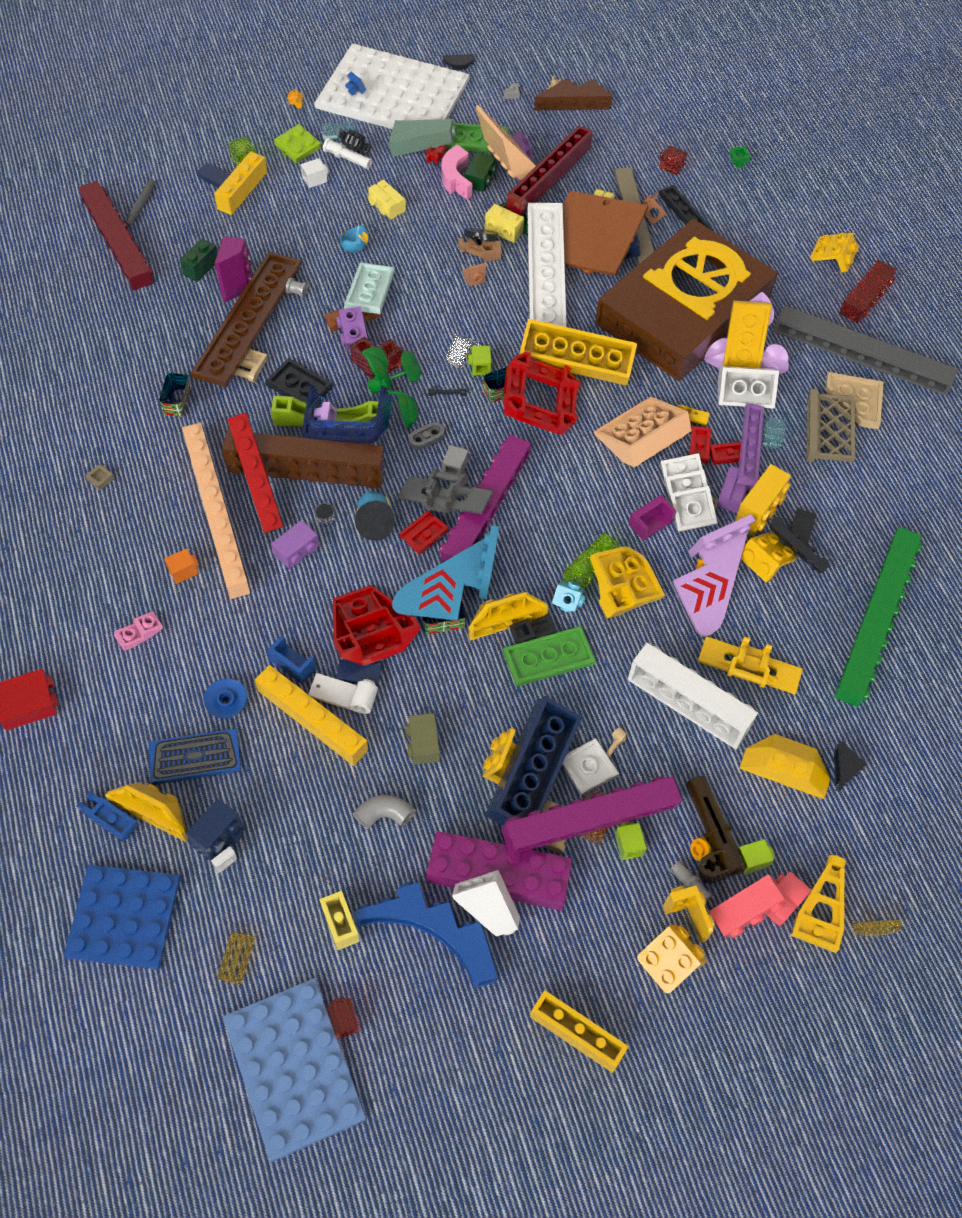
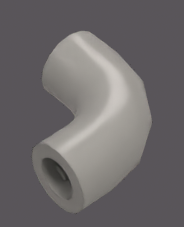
[352,794,416,829]

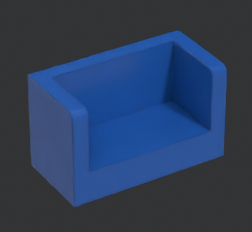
[268,635,316,684]

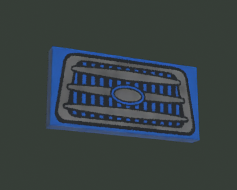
[148,728,241,785]

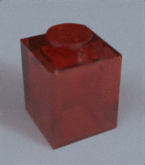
[659,145,687,175]
[327,997,360,1040]

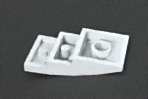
[660,453,717,532]

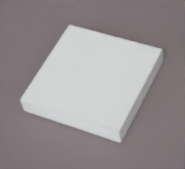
[562,738,619,796]

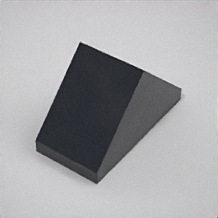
[833,742,867,791]

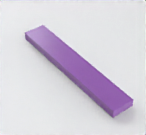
[737,403,764,487]

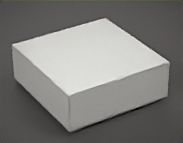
[211,846,237,873]

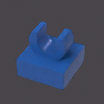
[345,71,366,96]

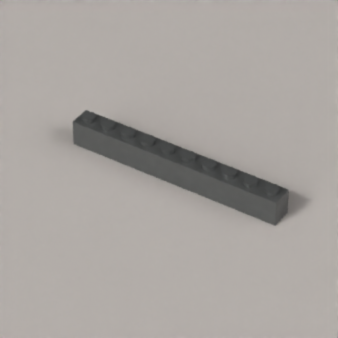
[773,305,958,396]

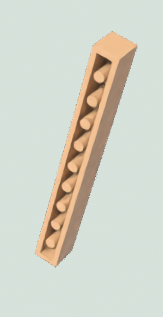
[182,423,250,599]

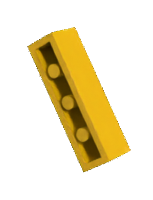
[214,151,267,215]
[530,990,629,1073]

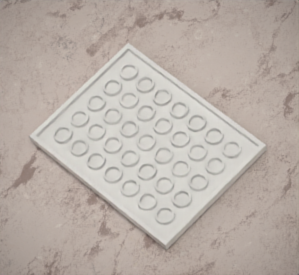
[315,44,470,129]

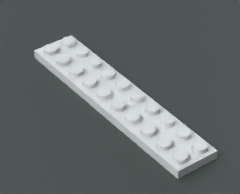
[528,203,566,327]

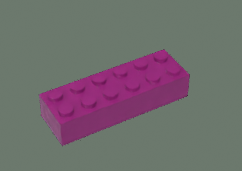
[426,831,572,911]

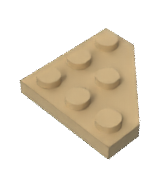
[825,372,884,429]

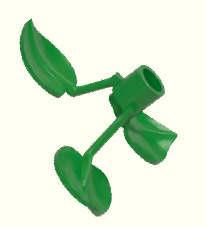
[362,347,421,429]

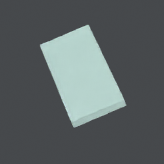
[344,263,394,314]

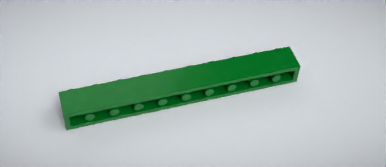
[834,527,922,707]

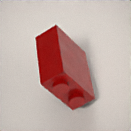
[0,668,59,731]

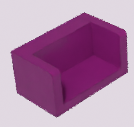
[628,495,676,541]

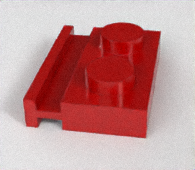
[400,510,449,555]

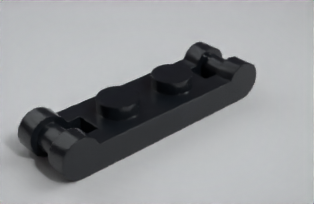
[769,517,829,573]

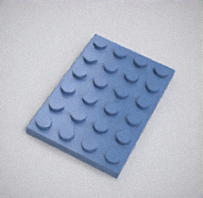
[223,978,366,1163]

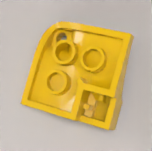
[589,547,665,619]

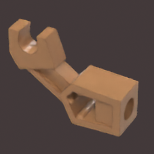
[458,238,502,262]

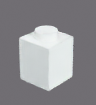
[301,158,328,188]

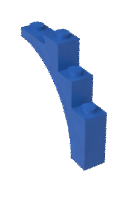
[353,882,498,989]

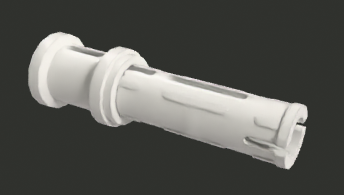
[323,137,372,169]

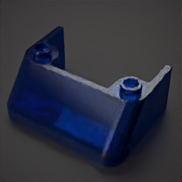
[302,384,392,444]

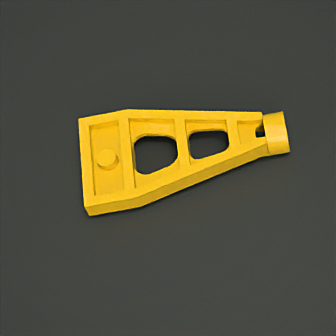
[791,855,846,953]

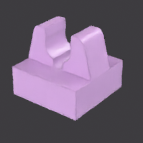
[313,402,337,428]

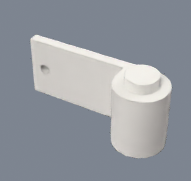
[308,673,378,714]

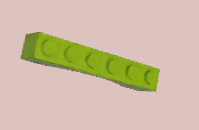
[271,396,389,431]

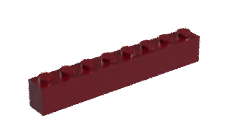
[506,125,593,216]
[78,181,154,291]

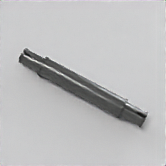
[125,179,156,228]

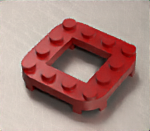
[503,351,581,435]

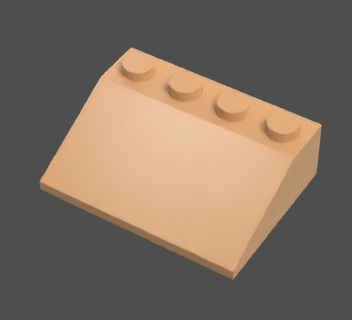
[475,105,536,180]
[594,397,692,467]

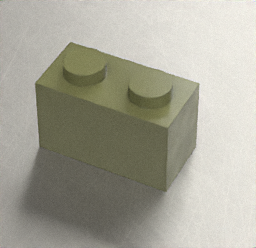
[405,713,440,765]

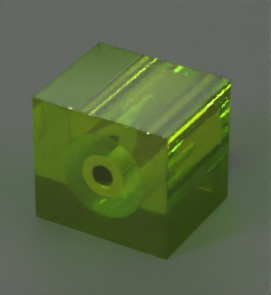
[228,136,256,166]

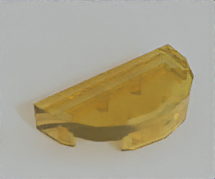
[853,919,902,937]

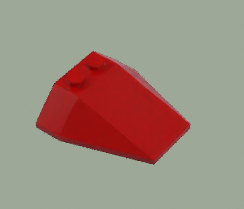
[333,585,421,666]

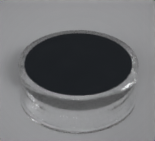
[315,503,335,524]

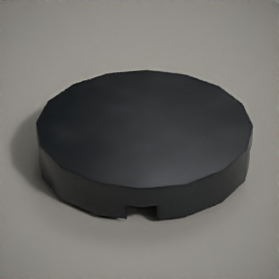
[464,228,499,241]
[355,500,395,541]

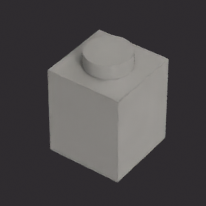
[442,445,468,475]

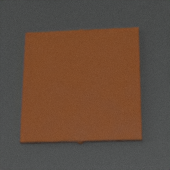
[562,191,648,276]

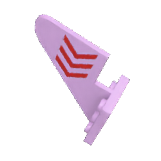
[672,514,756,637]

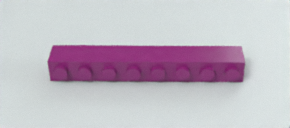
[439,435,531,563]
[501,776,683,855]

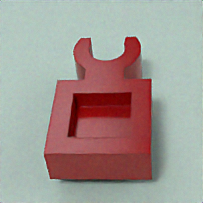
[426,145,447,164]

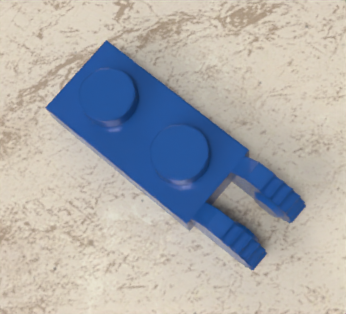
[76,791,139,842]

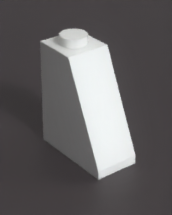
[452,870,520,936]

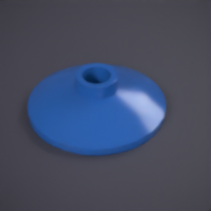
[204,678,247,718]

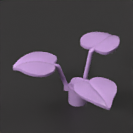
[704,292,789,374]

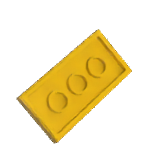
[722,300,772,368]

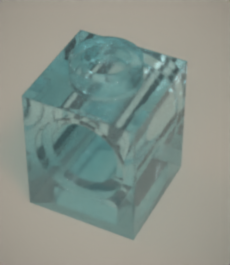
[761,417,785,449]

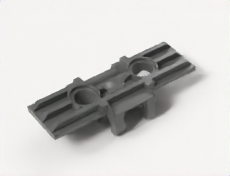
[398,468,493,514]

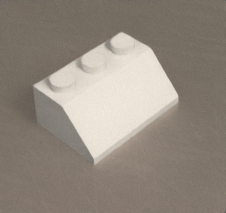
[718,365,779,409]

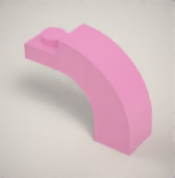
[442,145,472,199]

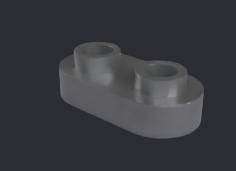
[409,422,444,450]

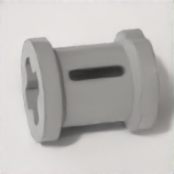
[286,277,308,298]

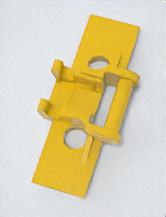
[698,636,803,695]

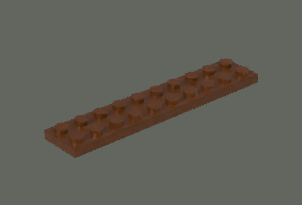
[191,252,302,388]

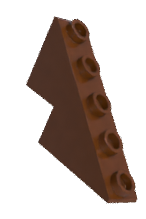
[534,79,613,111]

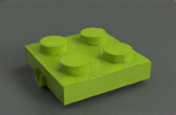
[274,124,321,164]

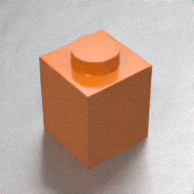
[164,548,199,584]

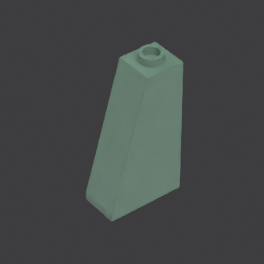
[389,119,457,156]

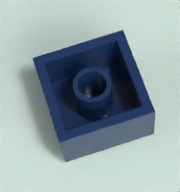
[186,798,245,863]

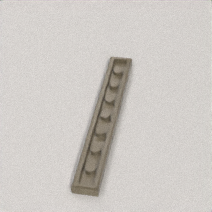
[614,167,654,265]

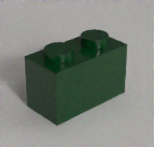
[465,152,497,192]
[180,238,218,282]

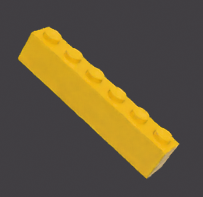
[255,665,368,766]

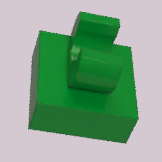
[728,146,751,169]

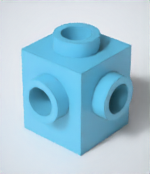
[552,581,586,613]

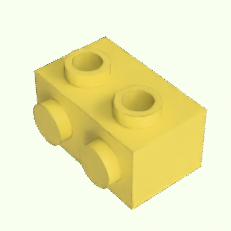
[485,204,524,243]

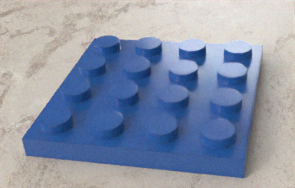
[64,864,181,970]

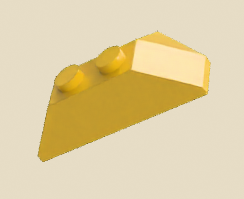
[468,592,548,641]
[739,734,830,799]
[105,782,189,842]

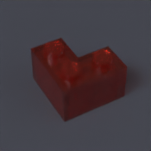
[350,336,402,379]

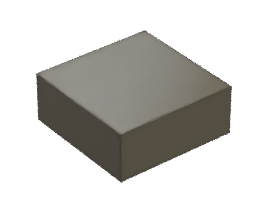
[85,464,114,491]

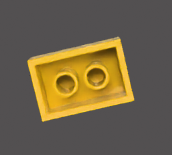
[735,464,791,537]

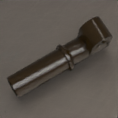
[686,776,747,884]

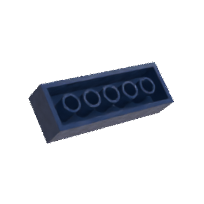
[485,696,582,826]

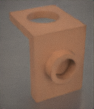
[643,192,666,224]
[462,263,486,286]

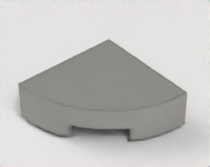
[504,83,520,99]

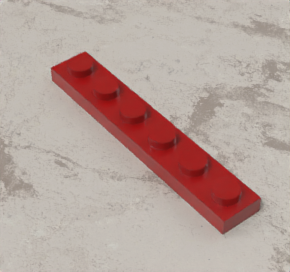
[227,412,284,533]

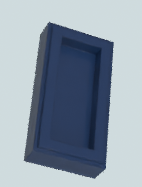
[196,163,230,188]
[336,660,382,687]

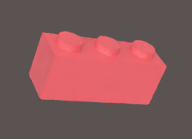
[709,874,788,938]

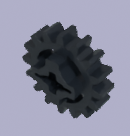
[336,128,372,153]

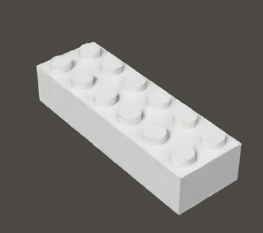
[628,643,758,749]

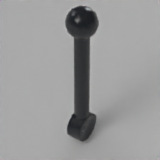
[428,388,467,396]

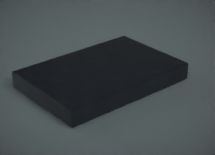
[265,358,333,406]

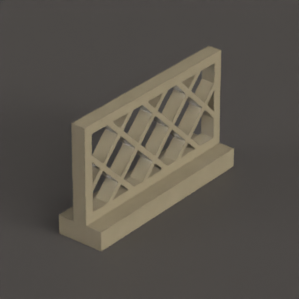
[806,389,855,463]

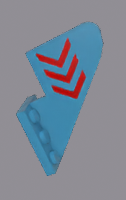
[392,525,499,620]

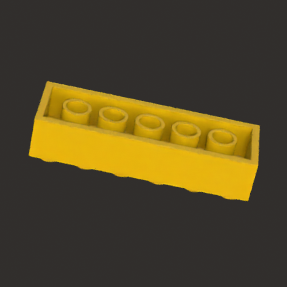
[520,319,637,386]

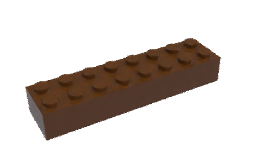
[222,430,385,488]

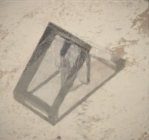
[446,335,481,369]

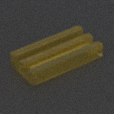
[217,931,255,985]

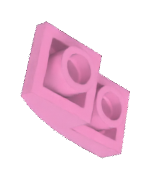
[114,611,163,651]

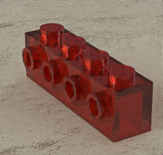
[839,260,897,323]

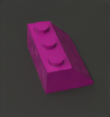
[215,236,253,302]

